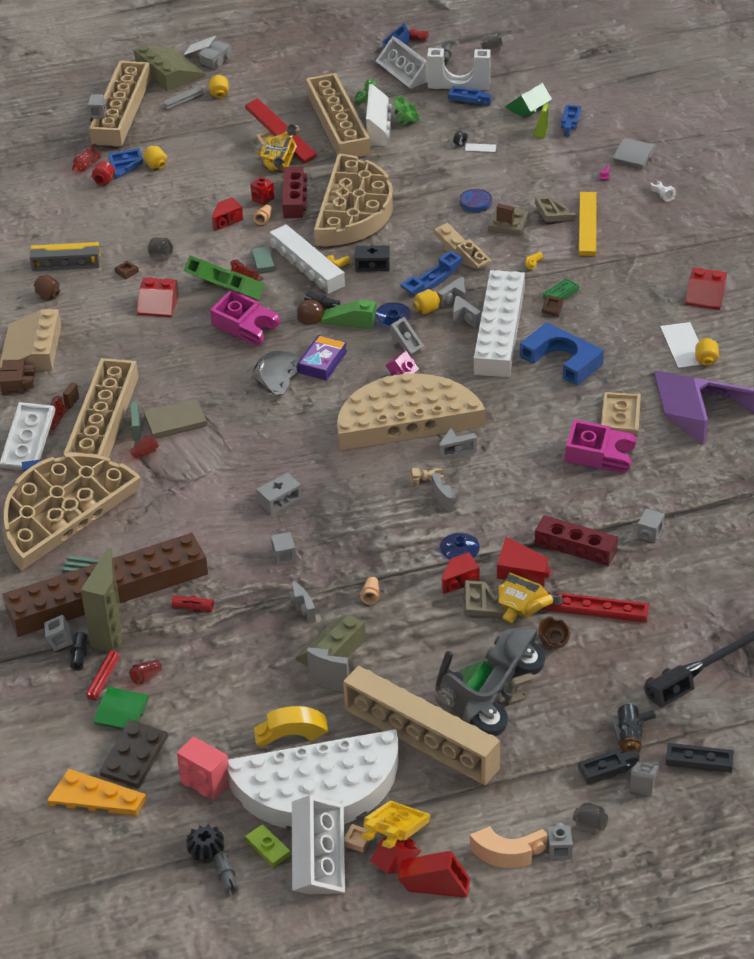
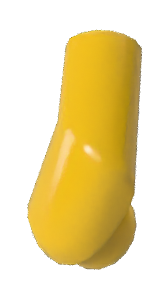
[525,252,543,270]

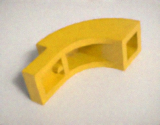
[254,706,328,748]

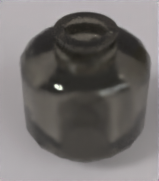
[480,32,503,54]
[147,237,173,259]
[573,803,608,835]

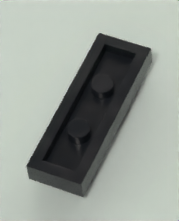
[666,743,734,772]

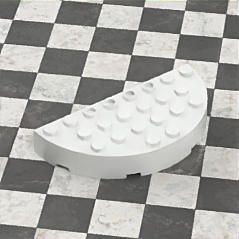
[227,729,399,828]

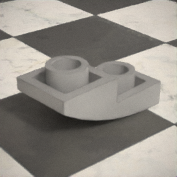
[432,473,456,512]
[289,582,316,624]

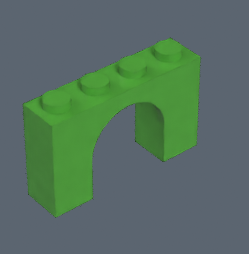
[184,255,265,300]

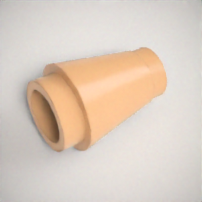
[254,205,273,225]
[360,577,380,605]

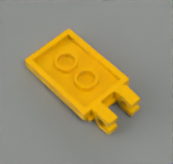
[361,800,431,849]

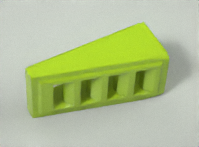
[533,102,549,138]

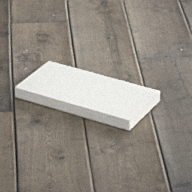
[0,402,56,470]

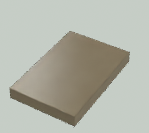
[144,398,207,439]

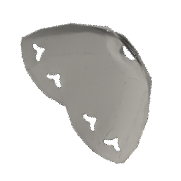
[253,350,300,395]

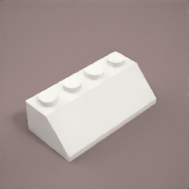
[376,36,428,89]
[366,84,392,146]
[292,795,345,895]

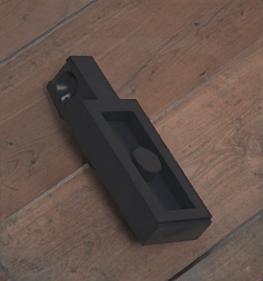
[578,749,640,784]

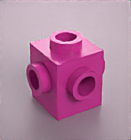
[385,351,419,376]

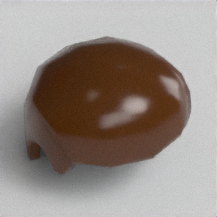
[297,299,323,324]
[539,616,570,649]

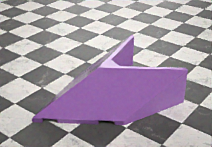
[654,370,754,444]

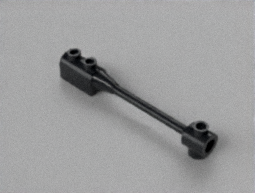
[644,631,754,707]

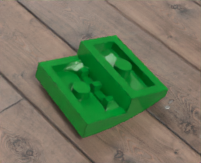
[93,687,149,730]

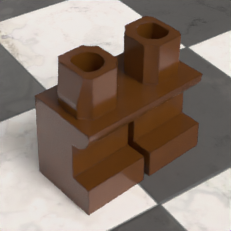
[0,360,36,396]

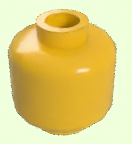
[209,75,229,98]
[143,146,167,170]
[413,289,440,315]
[695,338,719,366]

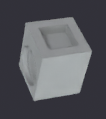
[637,508,665,543]
[271,532,296,566]

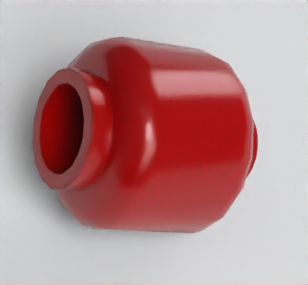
[92,161,116,185]

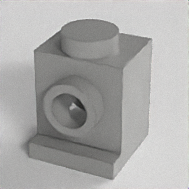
[87,94,107,119]
[44,615,73,652]
[548,823,573,860]

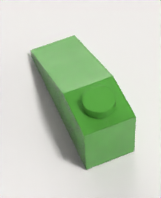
[321,300,377,329]

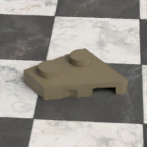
[534,197,576,222]
[464,580,505,618]

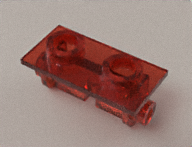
[72,143,102,172]
[230,259,263,282]
[50,395,69,430]

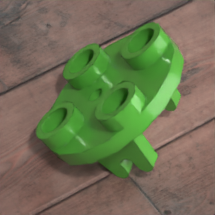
[354,78,376,106]
[394,95,421,126]

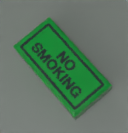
[543,278,579,299]

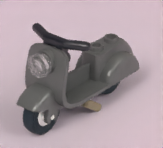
[435,628,546,736]

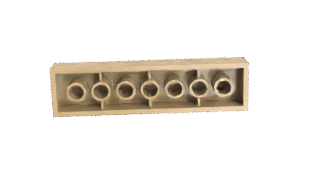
[89,61,151,147]
[306,73,371,157]
[63,358,138,458]
[343,666,500,785]

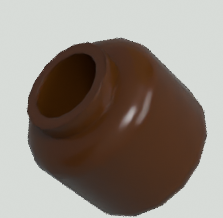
[34,275,60,300]

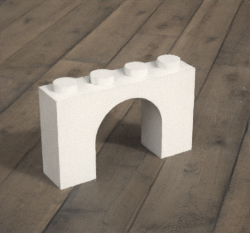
[427,48,490,91]

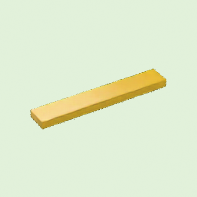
[579,192,597,256]

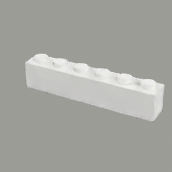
[269,225,345,294]

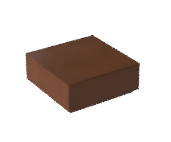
[496,204,514,224]
[114,260,139,279]
[542,295,564,317]
[62,383,79,409]

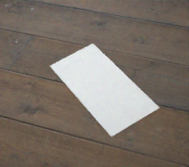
[660,322,703,368]

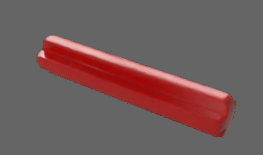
[86,650,120,700]

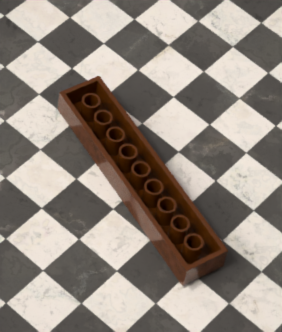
[2,533,208,637]

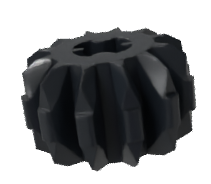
[186,823,225,863]

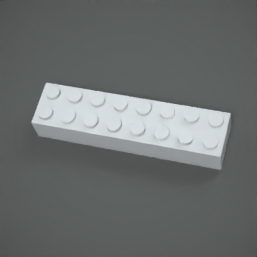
[474,270,525,377]

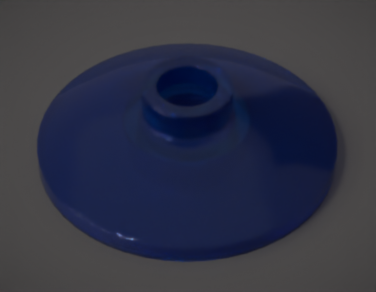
[376,302,411,326]
[440,533,480,560]

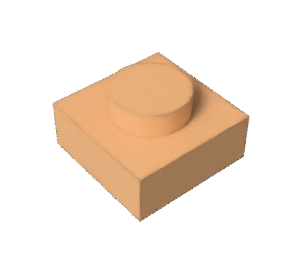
[344,824,370,853]

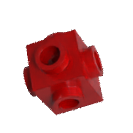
[250,177,275,206]

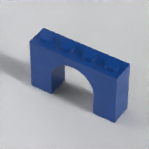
[520,322,604,386]

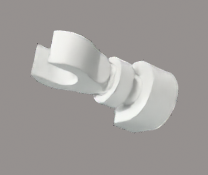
[651,181,676,202]

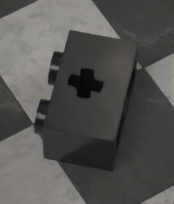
[355,245,390,272]

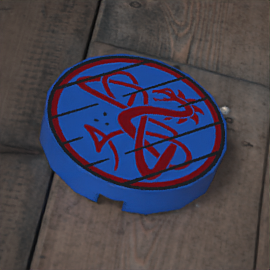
[459,189,492,213]

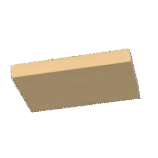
[601,392,641,436]

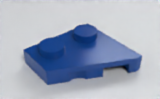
[108,148,143,179]

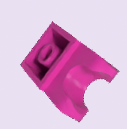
[210,289,280,346]
[564,419,636,473]

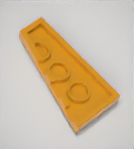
[47,769,147,816]

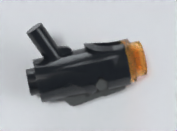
[613,704,656,754]

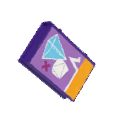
[296,335,347,381]

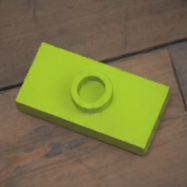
[245,824,291,868]

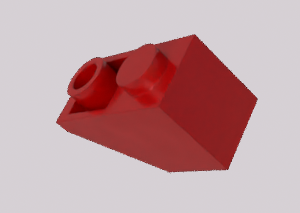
[212,197,243,231]
[442,552,480,594]
[370,837,421,874]

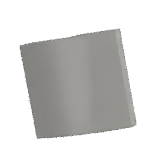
[613,138,656,169]
[307,647,349,692]

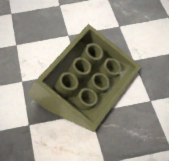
[134,45,206,91]
[81,548,123,652]

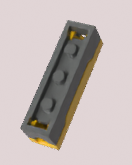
[30,242,101,271]

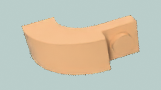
[470,826,548,868]

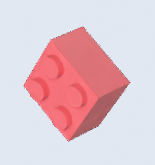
[177,736,229,801]

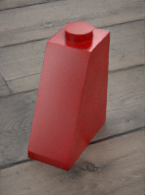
[497,537,551,586]
[398,851,470,898]

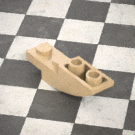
[434,223,491,269]

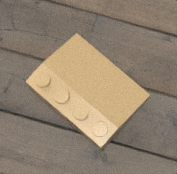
[0,309,61,371]

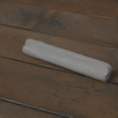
[163,86,204,110]

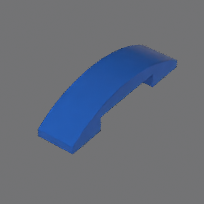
[400,250,463,294]

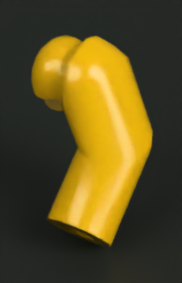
[326,255,351,268]

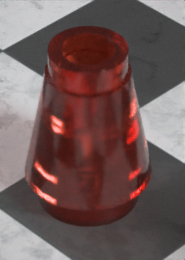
[130,435,159,459]
[129,660,162,684]

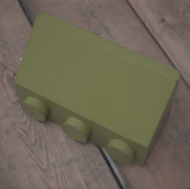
[295,614,366,666]

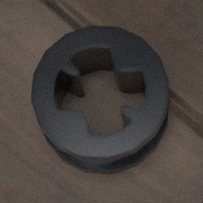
[453,131,468,147]

